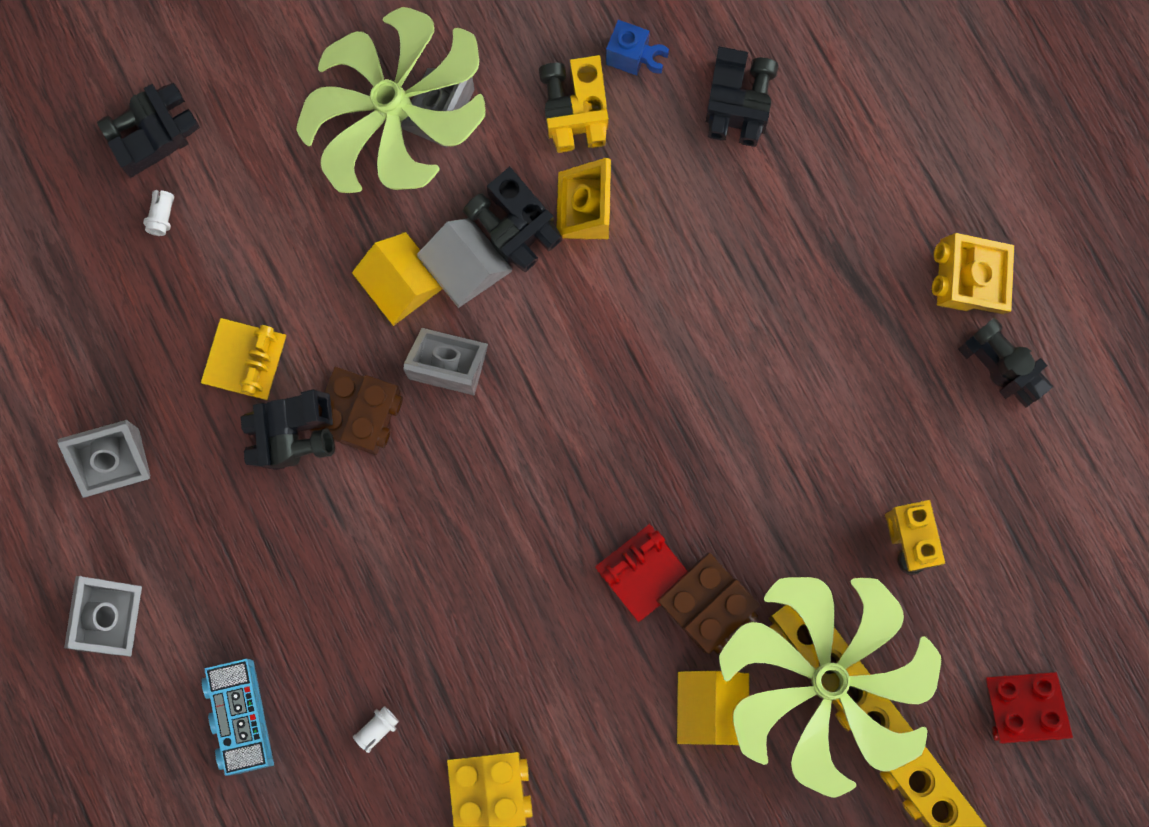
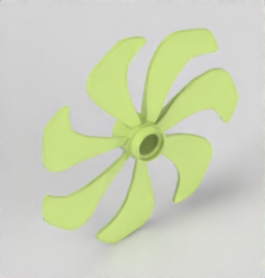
[296,7,486,193]
[719,577,941,798]

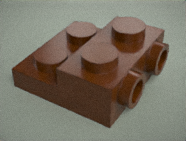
[310,367,403,455]
[656,552,761,654]

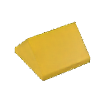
[556,158,611,239]
[352,232,442,326]
[677,671,749,745]

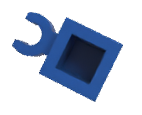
[606,20,669,76]

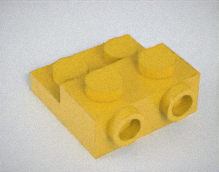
[932,233,1014,314]
[447,752,533,827]

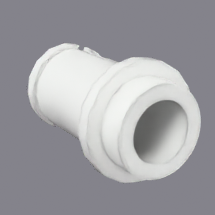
[143,190,174,236]
[353,706,399,753]

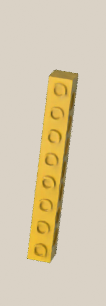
[768,605,987,827]

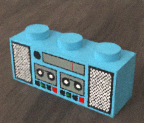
[202,659,274,776]

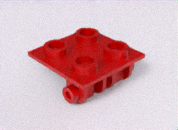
[595,524,687,623]
[986,672,1073,744]

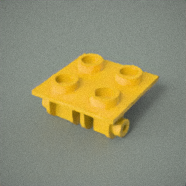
[201,318,287,400]

